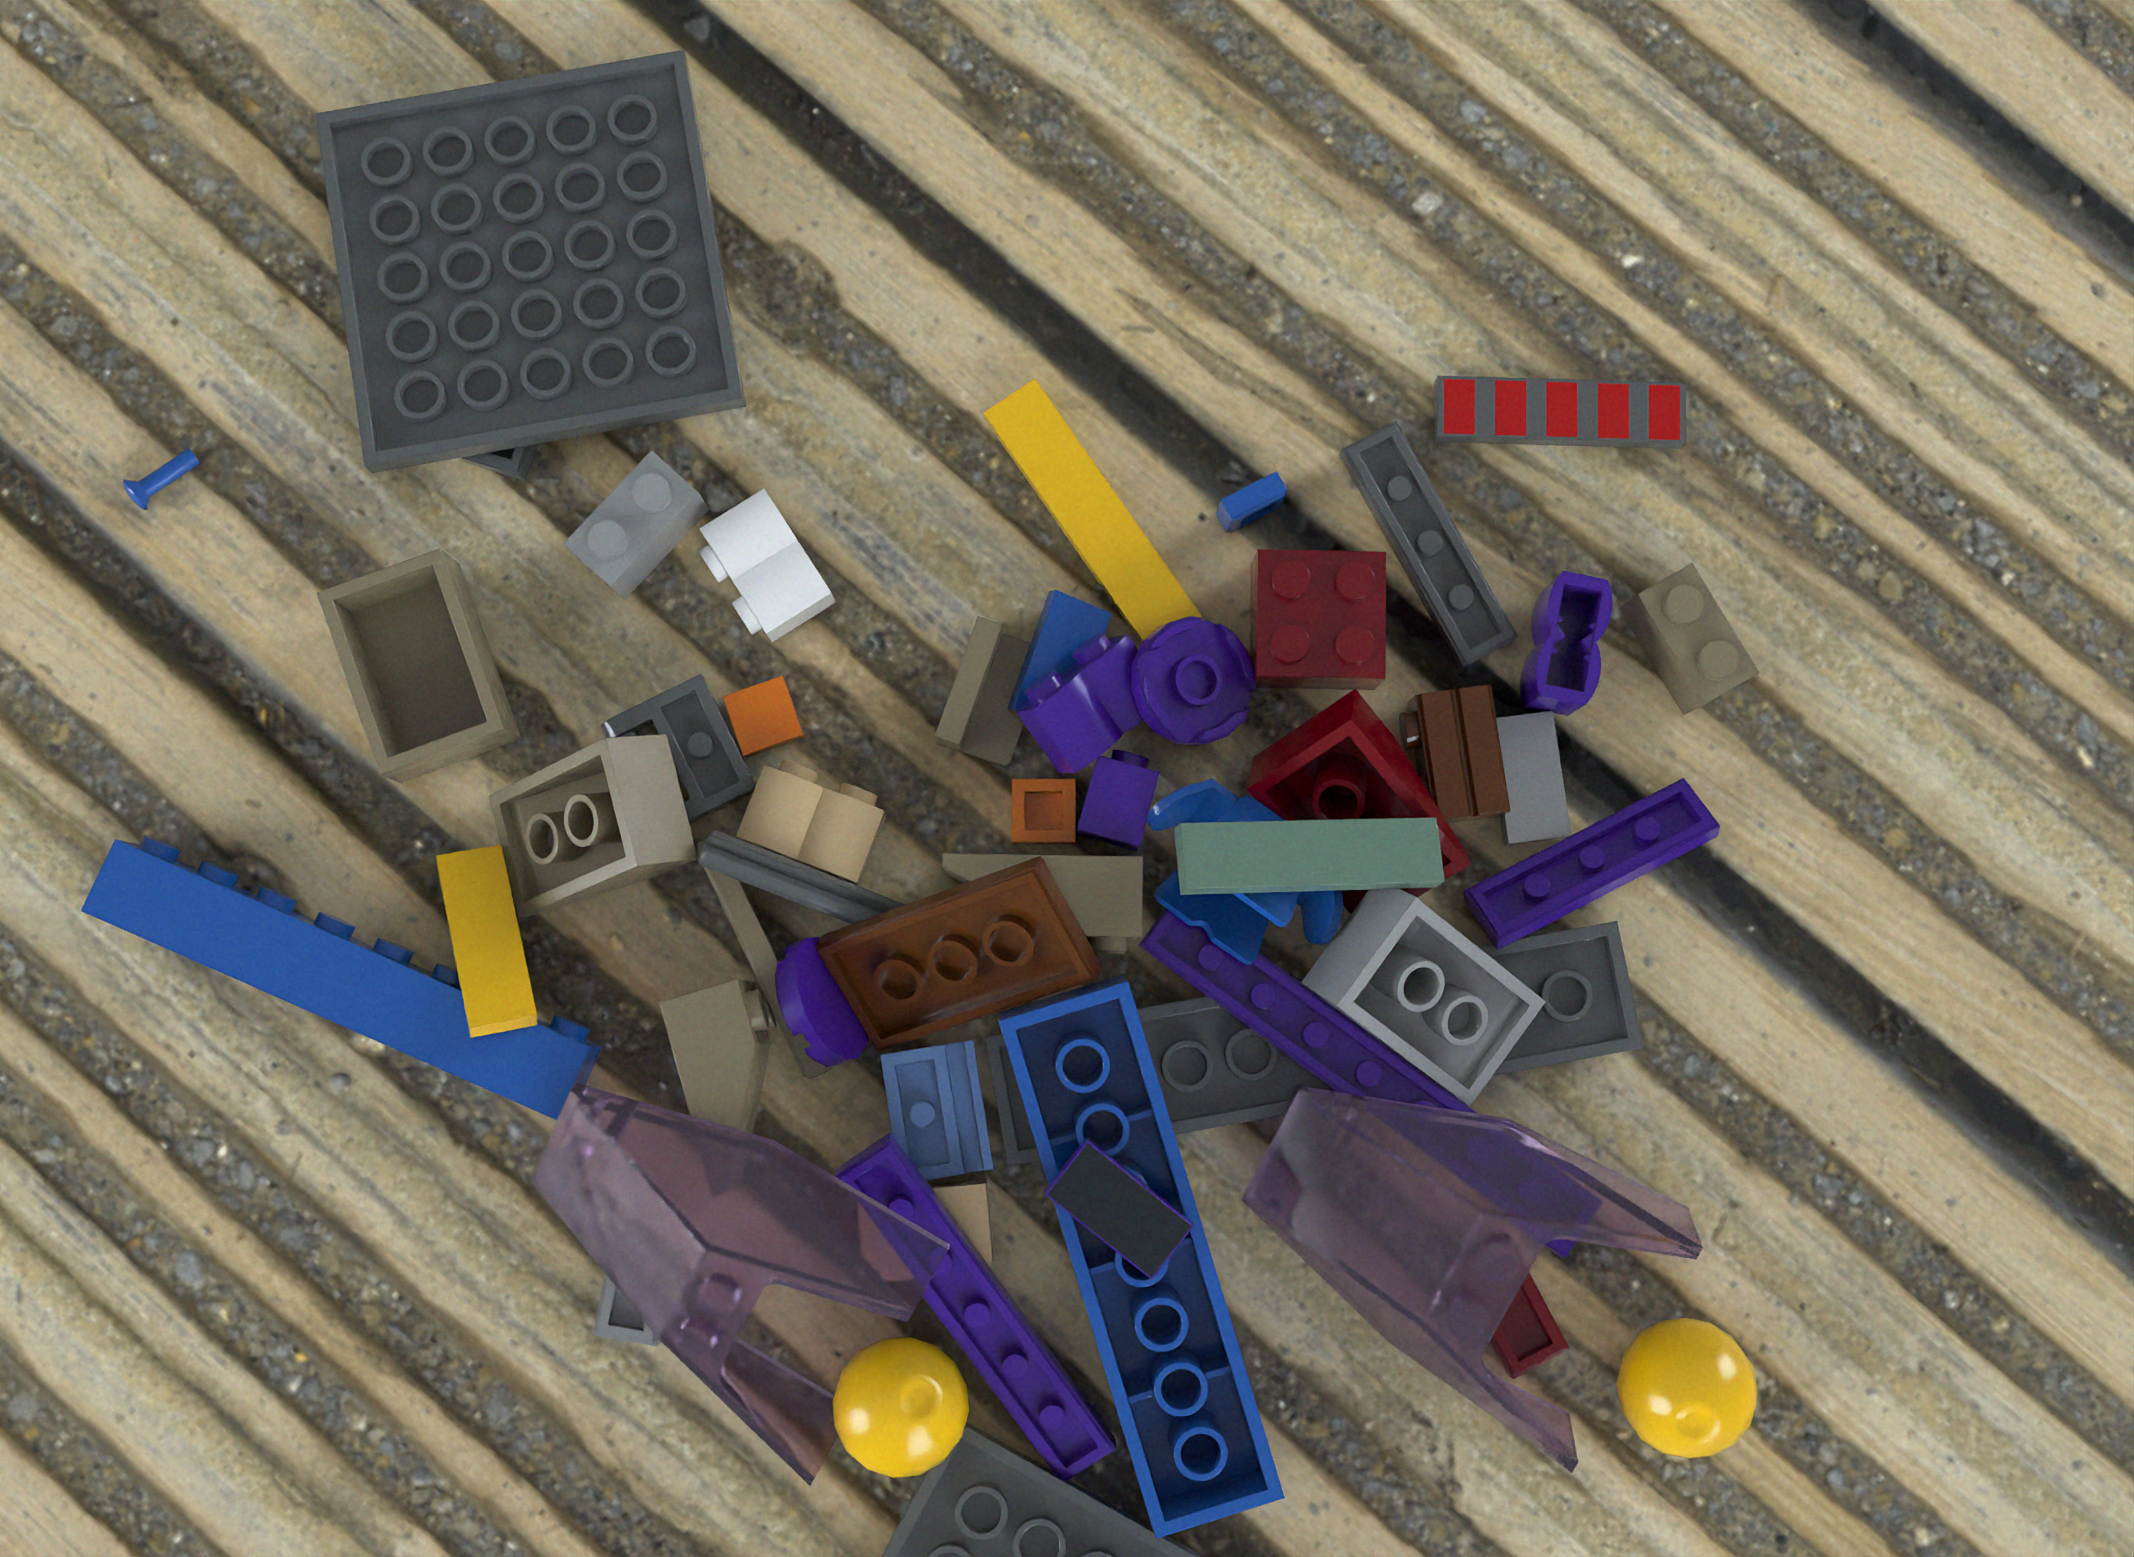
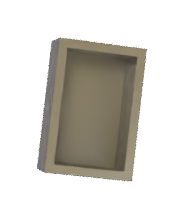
[317,548,521,783]

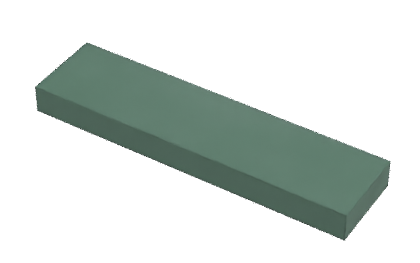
[1174,818,1445,895]

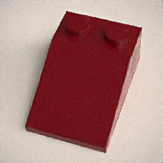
[1246,688,1470,914]

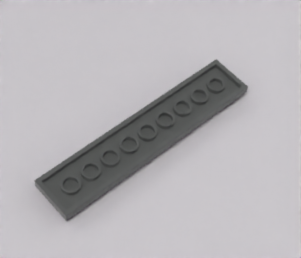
[985,921,1644,1166]

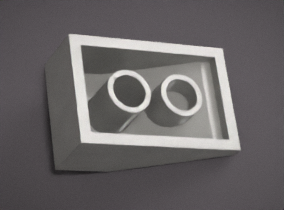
[1301,889,1546,1107]

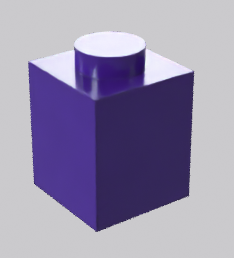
[1076,749,1160,852]

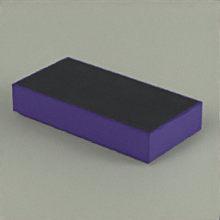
[1044,1137,1194,1280]

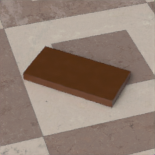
[815,856,1103,1052]

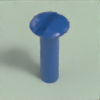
[123,448,201,510]

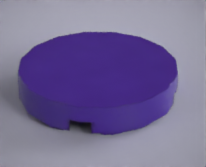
[1130,616,1255,746]
[775,937,868,1067]

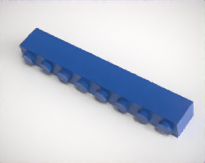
[81,835,602,1120]

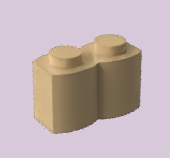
[736,760,886,886]

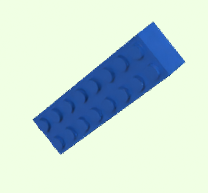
[998,974,1285,1539]

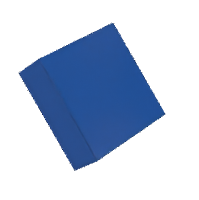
[1216,471,1287,534]

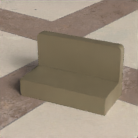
[935,616,1030,767]

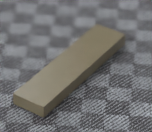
[695,840,833,1079]

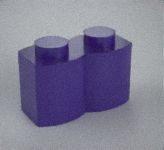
[1520,571,1613,716]
[1016,633,1144,774]

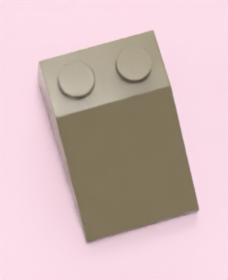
[489,734,698,918]
[942,853,1143,954]
[659,979,777,1199]

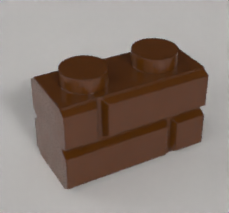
[1399,685,1511,824]

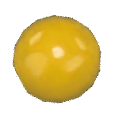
[1616,1318,1758,1459]
[832,1336,969,1478]

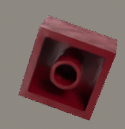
[1250,549,1386,690]

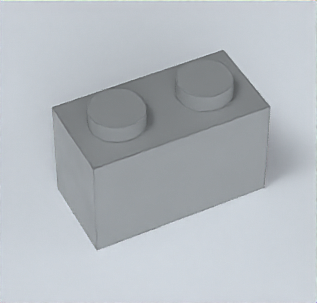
[563,450,709,600]

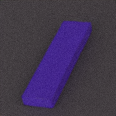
[1463,778,1720,950]

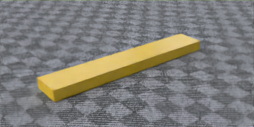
[983,378,1204,643]

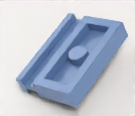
[880,1040,994,1180]

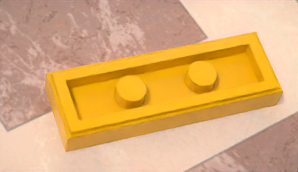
[436,845,537,1038]

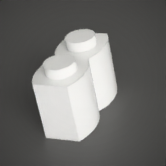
[698,489,836,642]

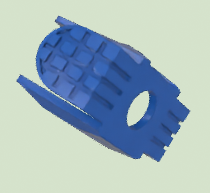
[1146,779,1343,964]

